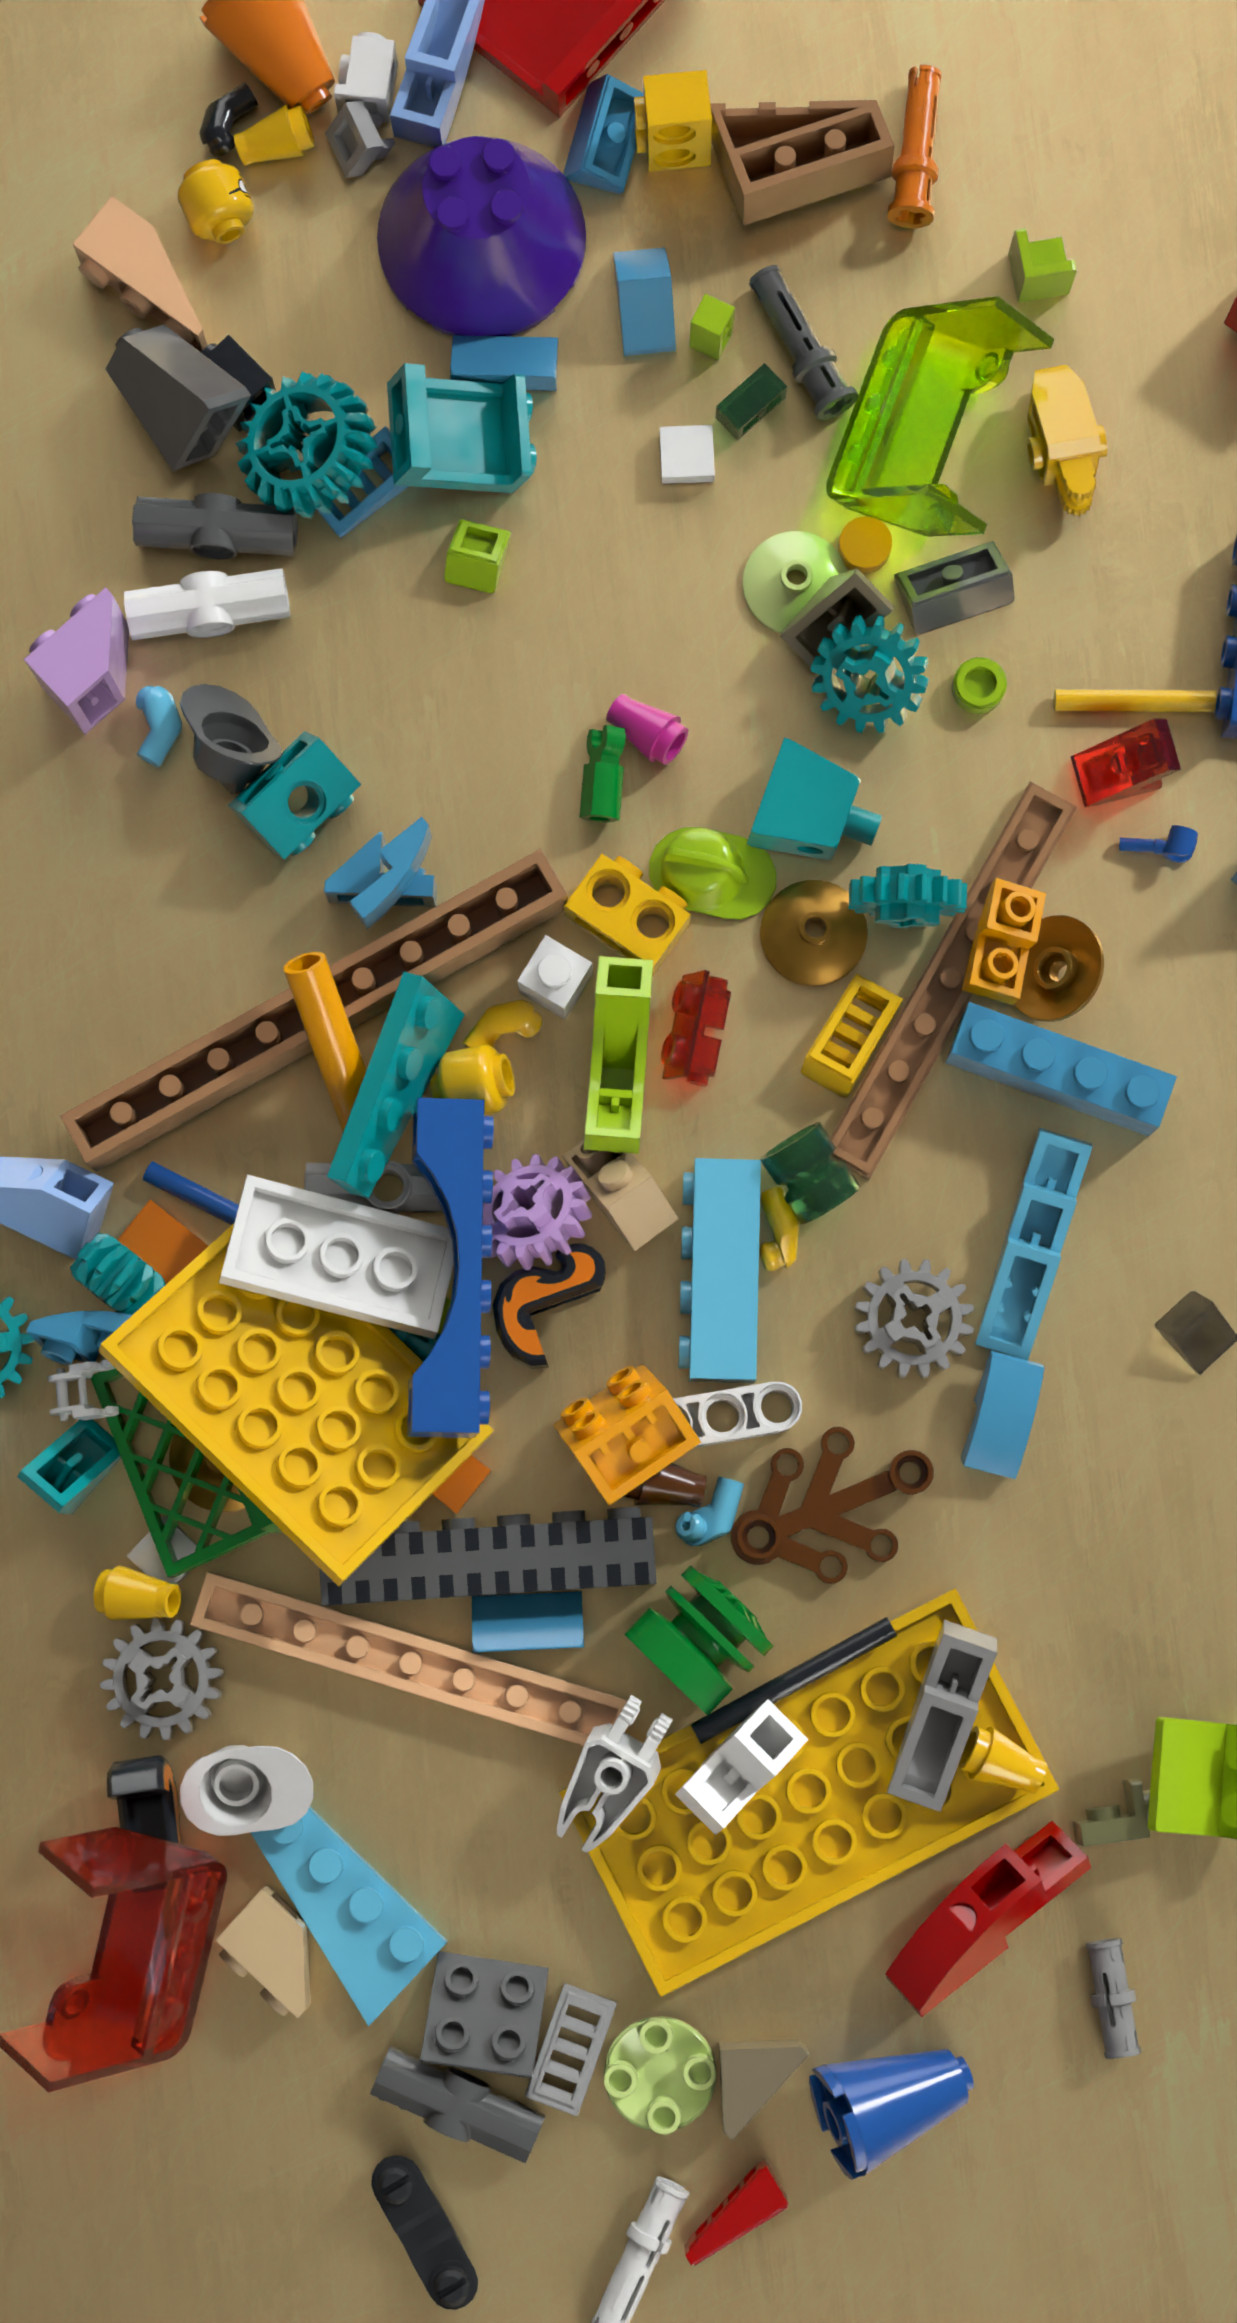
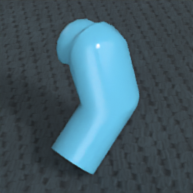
[136,686,182,768]
[675,1476,744,1546]

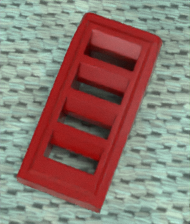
[684,2158,789,2266]

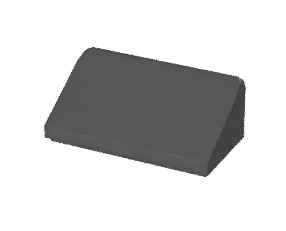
[894,541,1015,634]

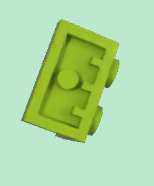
[1147,1717,1237,1839]

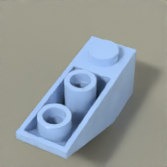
[0,1156,114,1260]

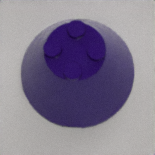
[377,136,586,337]

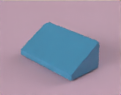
[563,74,643,194]
[450,335,558,391]
[472,1591,584,1652]

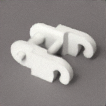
[47,1360,119,1421]

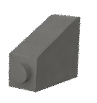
[105,324,251,471]

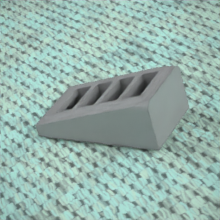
[525,1982,617,2116]

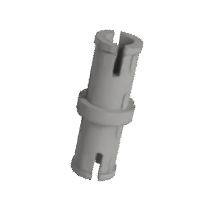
[1086,1938,1141,2059]

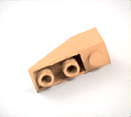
[73,196,208,352]

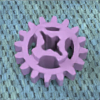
[482,1154,592,1270]

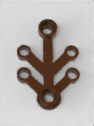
[731,1427,934,1584]

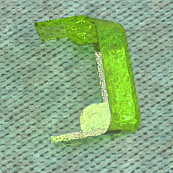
[826,296,1054,537]

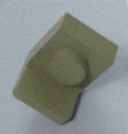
[1073,1779,1150,1847]

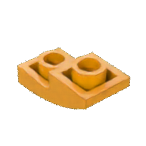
[962,878,1046,1005]

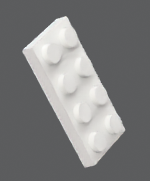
[219,1174,454,1339]

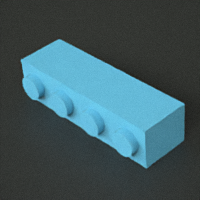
[678,1158,761,1383]

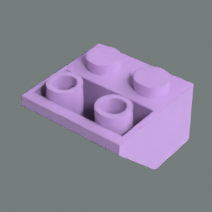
[24,587,129,734]

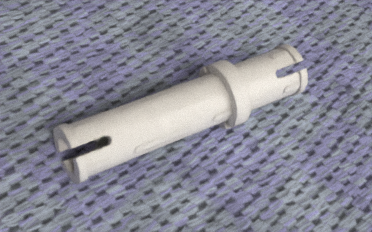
[591,2176,689,2323]

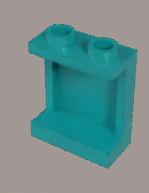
[387,363,537,493]

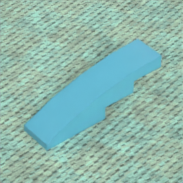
[975,1128,1093,1360]

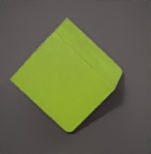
[1008,228,1077,303]

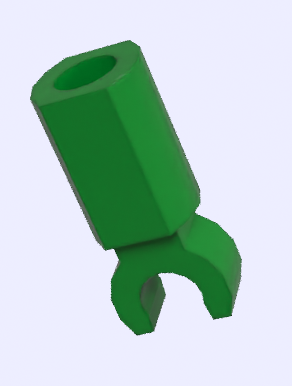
[579,725,626,823]

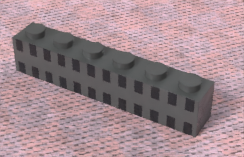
[320,1507,657,1606]

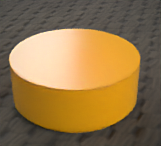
[838,516,892,573]

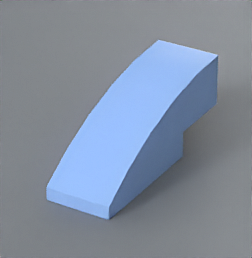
[390,0,485,148]

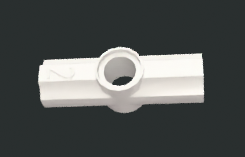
[124,568,290,641]

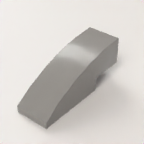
[887,1620,997,1812]

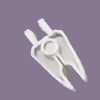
[557,1695,673,1853]

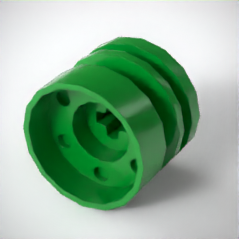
[624,1565,774,1716]

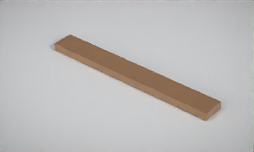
[822,781,1077,1180]

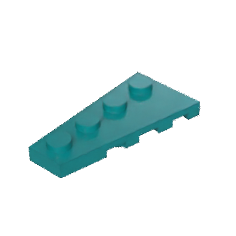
[327,972,465,1198]

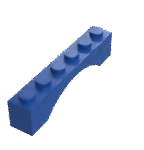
[407,1098,494,1438]

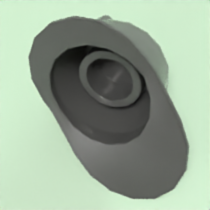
[180,684,282,795]

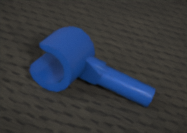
[1119,825,1198,863]

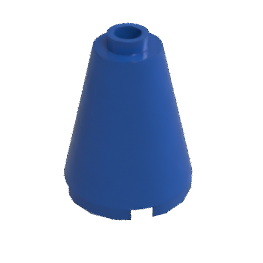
[809,2049,974,2180]

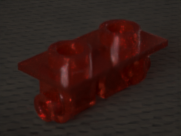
[661,970,732,1087]

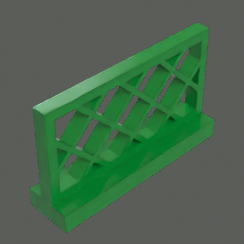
[91,1368,282,1578]

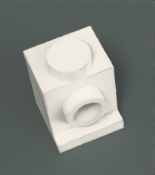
[334,32,398,123]

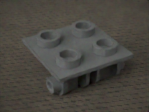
[420,1951,549,2079]

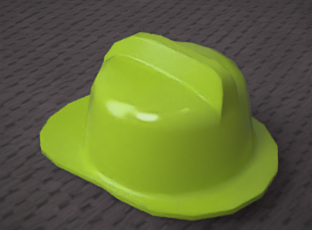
[649,827,777,920]

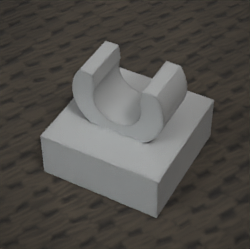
[325,100,395,178]

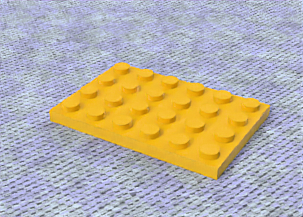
[98,1224,494,1586]

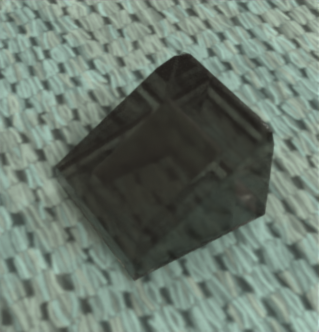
[1155,1291,1237,1375]

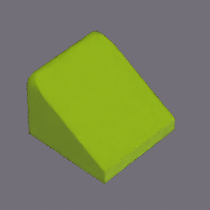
[444,519,511,593]

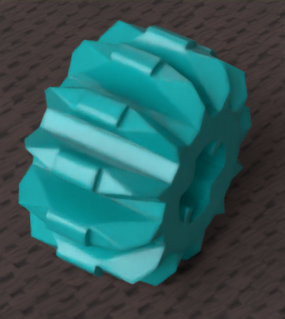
[70,1233,166,1315]

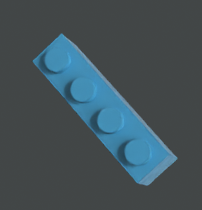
[945,1002,1177,1137]

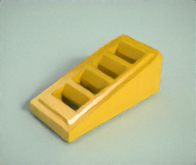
[800,973,903,1098]

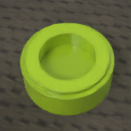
[952,657,1007,714]

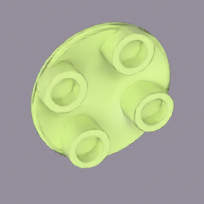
[604,2017,717,2135]

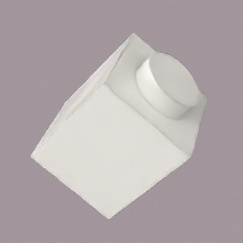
[517,935,593,1020]

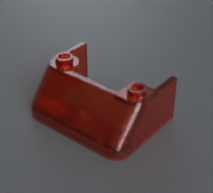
[0,1827,227,2093]

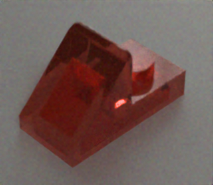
[1070,718,1181,807]

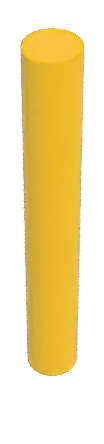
[1053,689,1216,712]

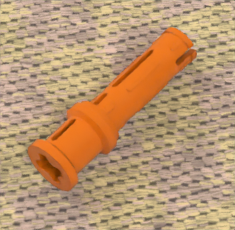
[887,65,942,228]

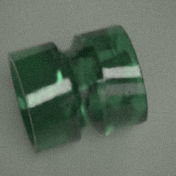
[760,1122,861,1224]

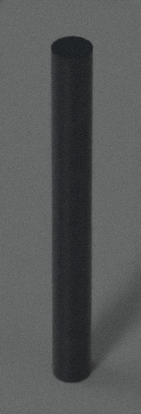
[690,1617,897,1744]

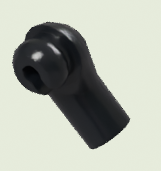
[199,82,258,157]

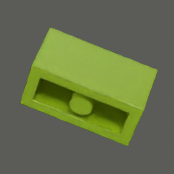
[689,293,735,361]

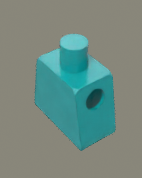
[746,737,882,860]

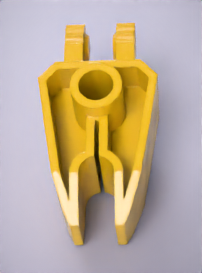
[1027,365,1108,517]

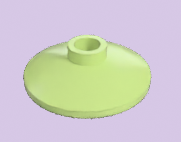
[743,531,847,633]

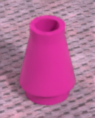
[606,694,689,765]

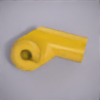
[462,999,543,1048]

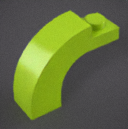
[584,956,653,1154]

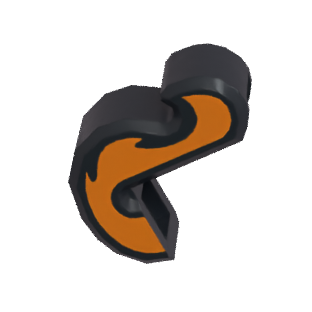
[492,1243,606,1369]
[107,1755,187,1892]

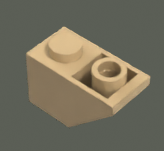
[562,1138,679,1251]
[215,1884,311,2019]

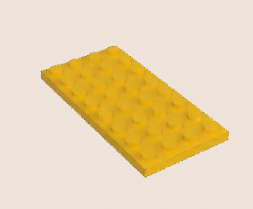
[559,1588,1060,1997]

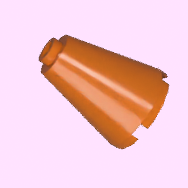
[199,0,335,114]

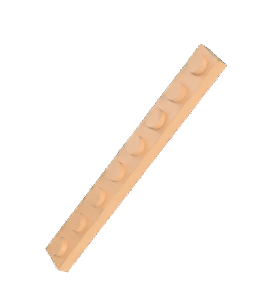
[190,1572,628,1746]

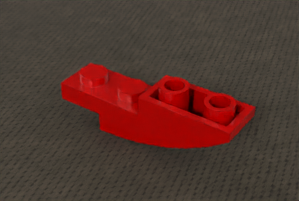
[885,1821,1091,2017]

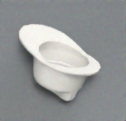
[180,1745,314,1836]

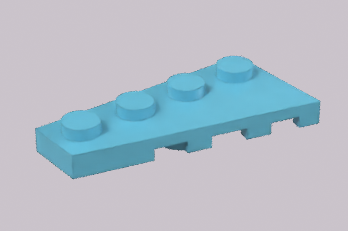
[250,1807,448,2026]

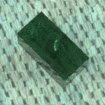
[715,363,787,441]

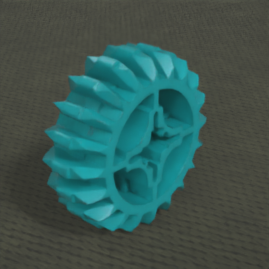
[235,371,379,519]

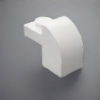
[675,1699,809,1835]

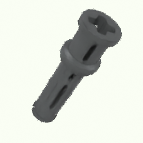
[749,265,859,421]

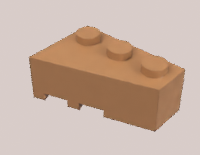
[710,100,895,226]

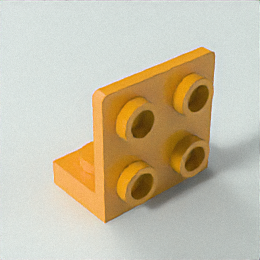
[553,1364,701,1506]

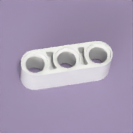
[673,1382,802,1448]

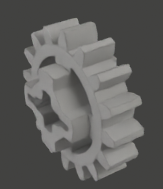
[854,1259,974,1379]
[100,1618,224,1740]

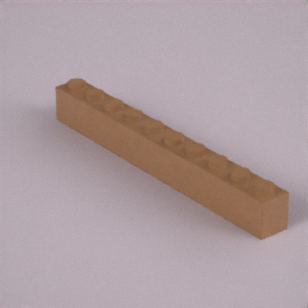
[60,849,568,1172]

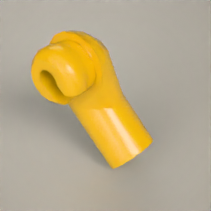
[759,1187,799,1272]

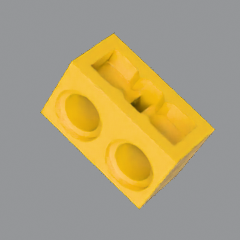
[634,69,712,172]
[564,853,691,977]

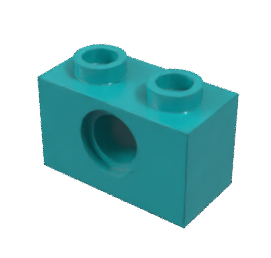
[228,731,361,859]

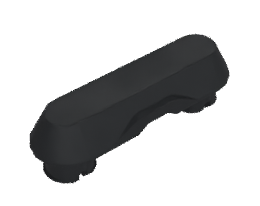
[371,2155,478,2310]

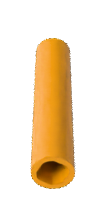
[283,952,366,1132]

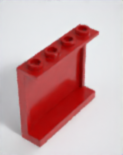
[418,0,665,118]

